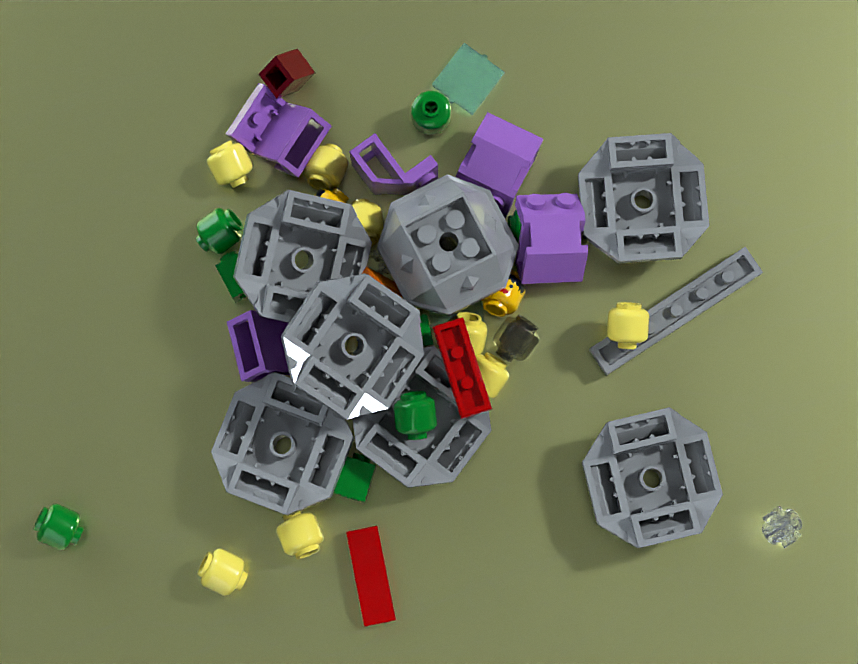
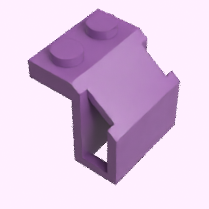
[226,83,332,178]
[456,112,543,218]
[349,133,438,195]
[515,193,588,284]
[227,310,290,382]

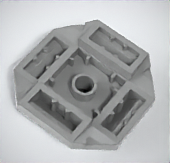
[578,133,709,264]
[377,174,519,316]
[233,190,372,323]
[281,273,424,419]
[352,346,491,488]
[211,372,354,516]
[582,407,723,548]

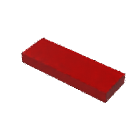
[432,317,492,419]
[346,526,396,627]

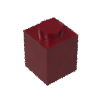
[259,48,315,99]

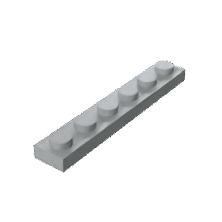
[589,247,763,376]

